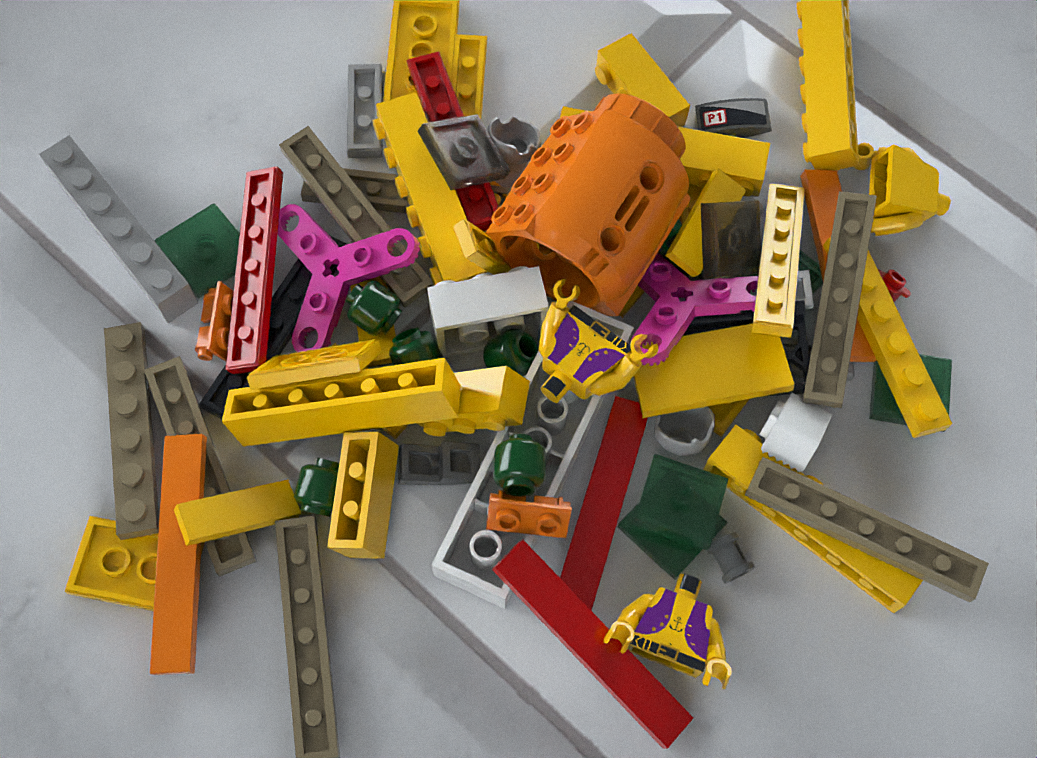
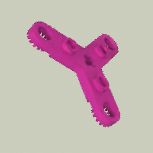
[278,204,420,352]
[631,253,758,366]

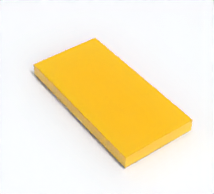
[383,0,460,114]
[631,323,795,418]

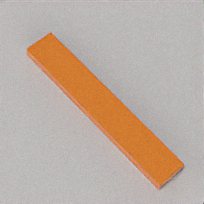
[800,169,876,362]
[150,434,207,675]

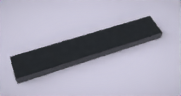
[199,235,348,420]

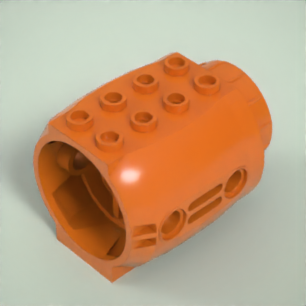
[486,94,691,316]

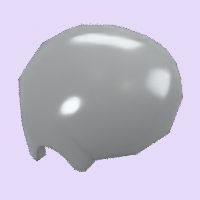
[488,116,541,165]
[654,406,715,457]

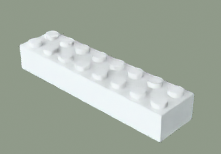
[431,301,634,609]

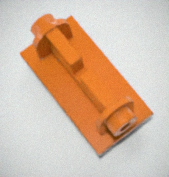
[195,281,234,362]
[486,490,572,538]

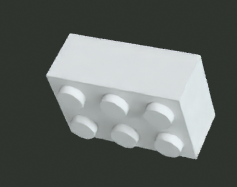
[427,266,549,357]

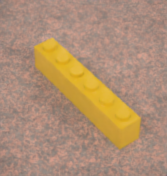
[796,0,859,171]
[372,92,487,286]
[560,106,771,197]
[222,358,461,447]
[703,424,923,613]

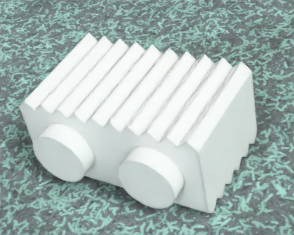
[759,393,833,473]

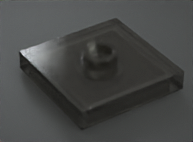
[417,114,511,190]
[701,200,761,279]

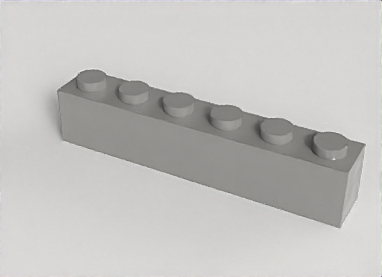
[39,135,198,323]

